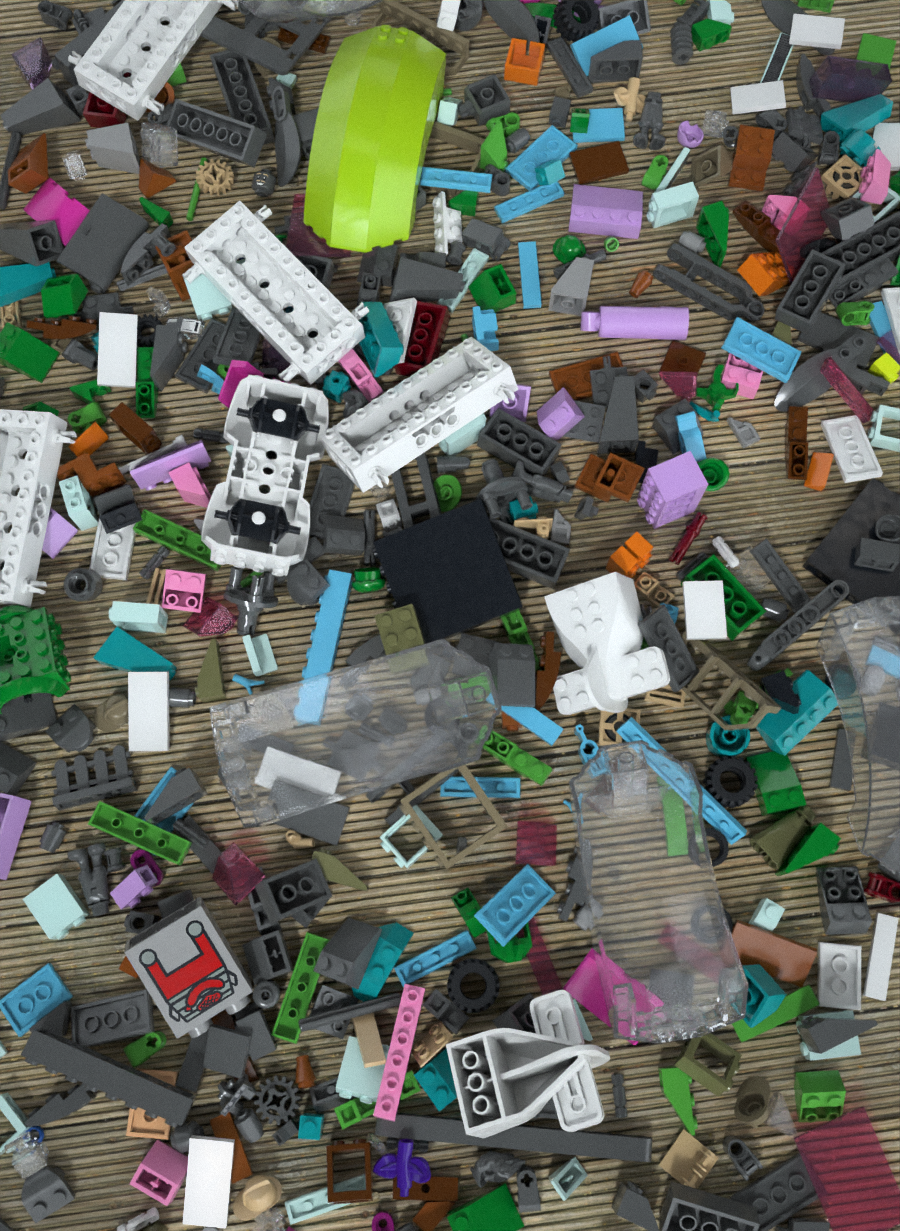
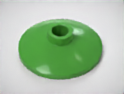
[434,475,462,512]

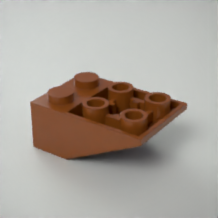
[8,133,49,194]

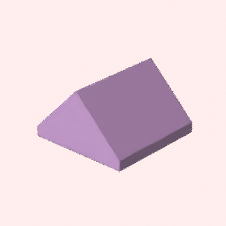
[489,384,531,422]

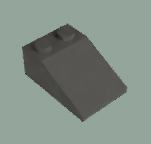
[588,40,643,83]
[150,325,188,391]
[488,643,535,708]
[0,693,57,742]
[144,768,208,825]
[255,858,333,925]
[313,917,382,989]
[797,1016,878,1054]

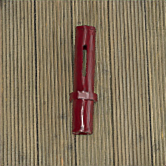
[669,512,708,565]

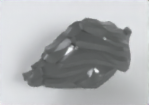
[342,389,368,419]
[470,1150,526,1188]

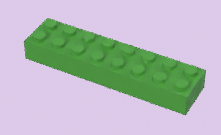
[133,509,221,572]
[88,801,192,866]
[271,932,330,1044]

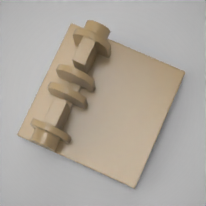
[514,516,553,540]
[411,1022,453,1068]
[659,1129,719,1189]

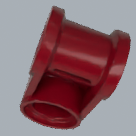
[864,872,900,903]

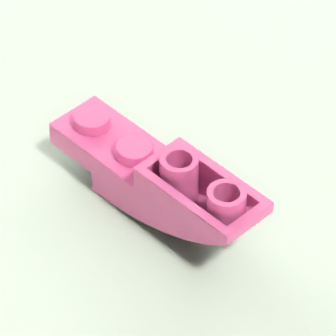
[337,349,384,403]

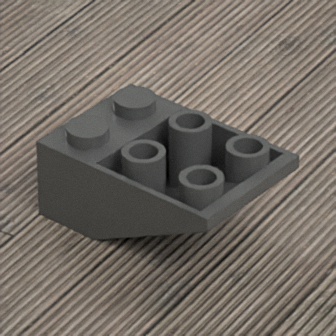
[816,866,872,935]

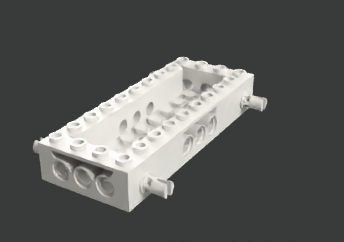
[68,0,239,121]
[182,201,369,385]
[319,336,518,493]
[0,409,77,607]

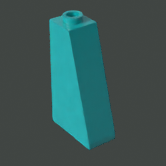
[820,94,893,143]
[0,262,56,307]
[93,627,177,681]

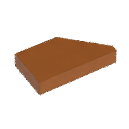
[412,1201,455,1231]

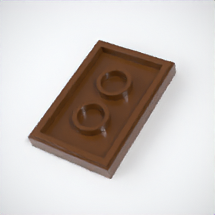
[569,141,629,185]

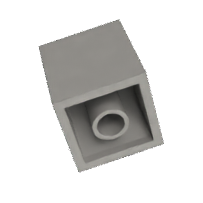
[85,123,140,174]
[548,257,594,316]

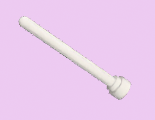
[119,435,187,474]

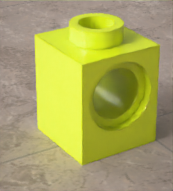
[868,352,900,384]

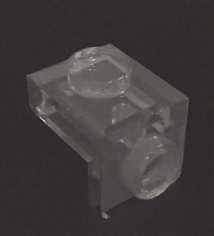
[146,286,171,319]

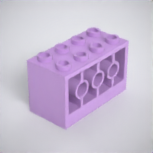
[637,451,708,529]

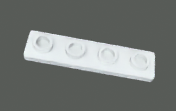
[432,191,463,255]

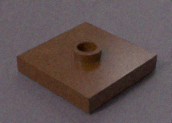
[659,341,706,386]

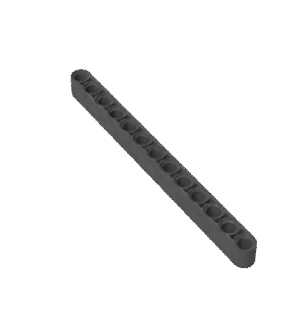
[375,1112,652,1162]

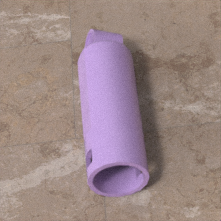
[580,306,689,340]

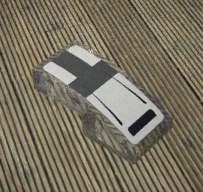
[166,317,205,340]

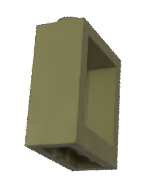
[675,1024,742,1096]

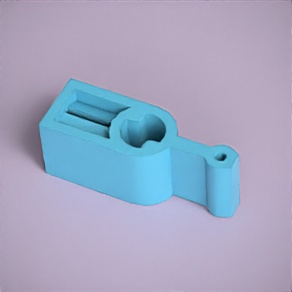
[675,411,707,462]
[574,724,608,778]

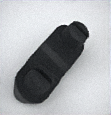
[800,238,836,259]

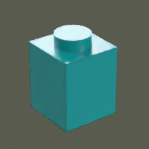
[534,160,565,186]
[298,1113,324,1140]

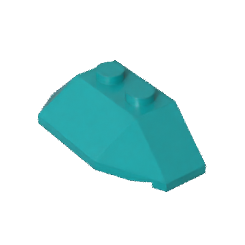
[352,922,414,1002]

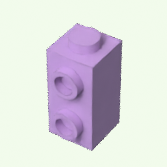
[110,865,158,910]

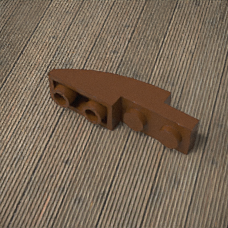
[733,200,797,257]
[26,315,99,339]
[785,406,808,480]
[534,631,561,710]

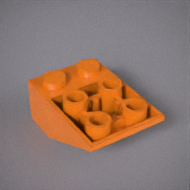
[737,252,797,296]

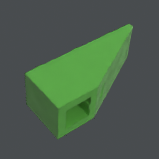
[658,1066,698,1136]

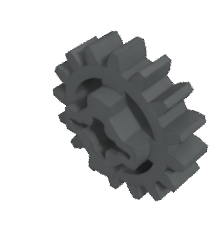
[254,1075,301,1125]

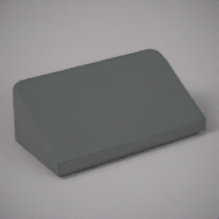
[309,1077,355,1113]

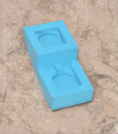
[197,365,224,394]

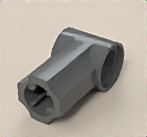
[62,339,98,371]

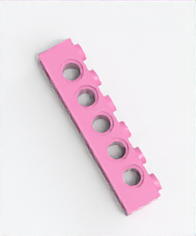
[373,984,425,1122]

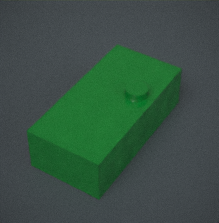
[680,554,766,641]

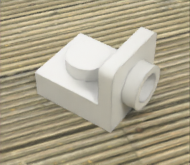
[376,499,402,532]

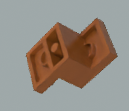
[728,125,775,191]
[155,230,194,302]
[57,453,127,497]
[575,453,645,503]

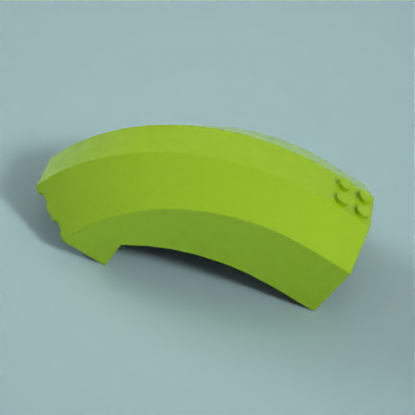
[304,25,446,253]

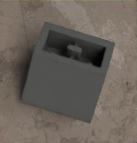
[242,930,294,985]

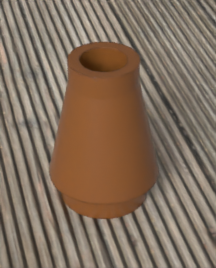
[629,270,653,298]
[295,1055,316,1089]

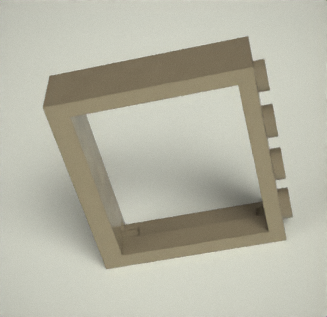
[419,121,485,198]
[399,758,508,869]

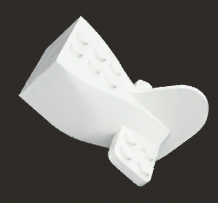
[544,572,670,715]
[446,990,610,1138]

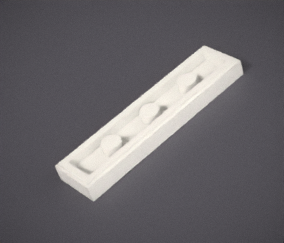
[863,913,899,1001]

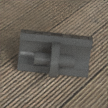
[217,1074,256,1116]

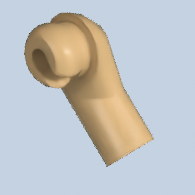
[285,830,315,849]

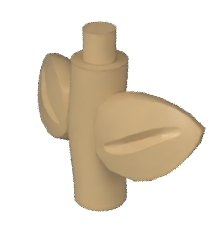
[614,77,646,122]

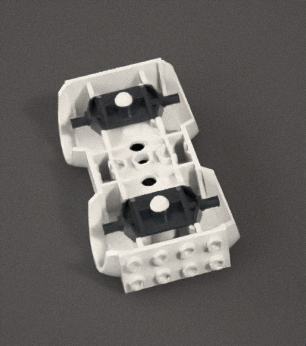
[201,375,329,576]

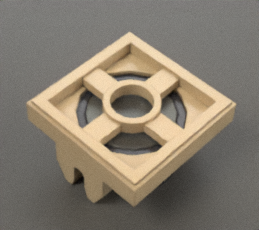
[821,154,863,200]
[598,708,641,750]

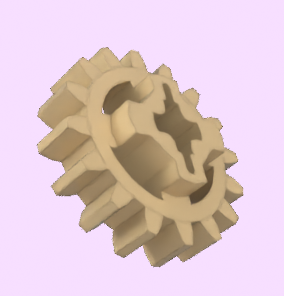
[196,159,234,196]

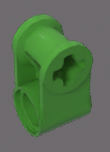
[486,112,520,138]
[641,155,669,191]
[836,301,875,326]
[68,402,107,434]
[730,690,757,725]
[123,1031,167,1068]

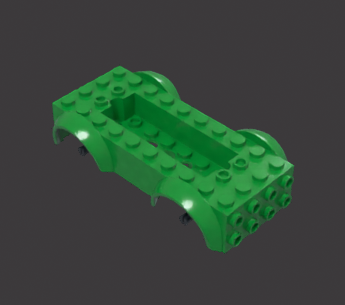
[0,605,71,714]

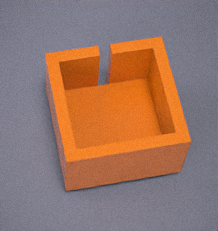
[504,38,545,86]
[606,531,653,579]

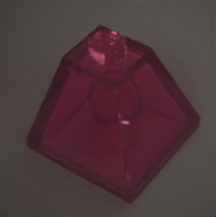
[659,371,697,401]
[182,597,238,637]
[515,821,557,866]
[212,842,266,906]

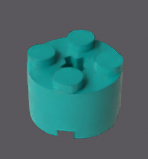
[839,128,881,168]
[706,715,750,758]

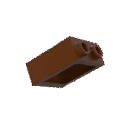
[109,402,162,455]
[326,1139,373,1205]

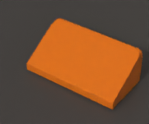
[68,422,109,457]
[804,452,834,492]

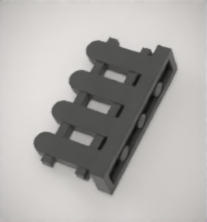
[51,745,138,811]

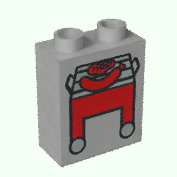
[124,896,253,1039]

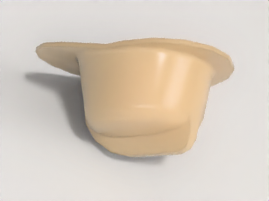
[233,1175,282,1220]

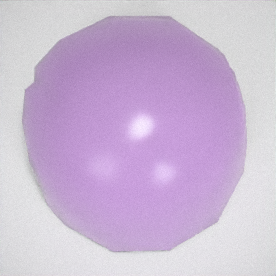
[677,121,704,148]

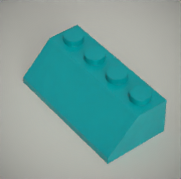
[359,302,404,377]
[756,670,840,756]

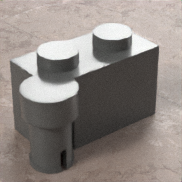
[461,218,511,261]
[234,1002,277,1061]

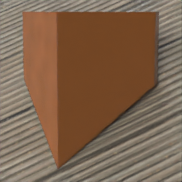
[139,158,177,198]

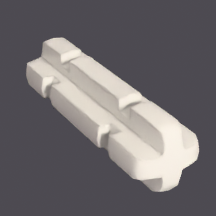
[712,536,739,568]
[117,1207,159,1231]

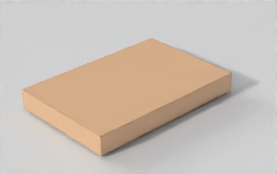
[126,1068,179,1140]

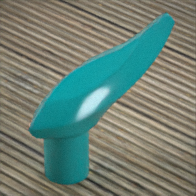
[689,401,720,422]

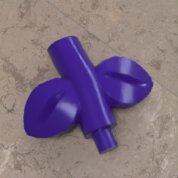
[372,1139,431,1197]

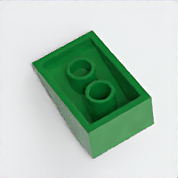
[696,201,729,268]
[0,322,60,383]
[746,751,807,816]
[775,823,841,876]
[447,1183,524,1231]

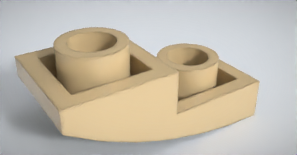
[634,571,675,608]

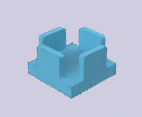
[472,306,499,351]

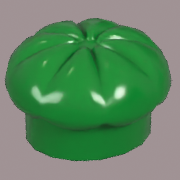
[352,567,386,593]

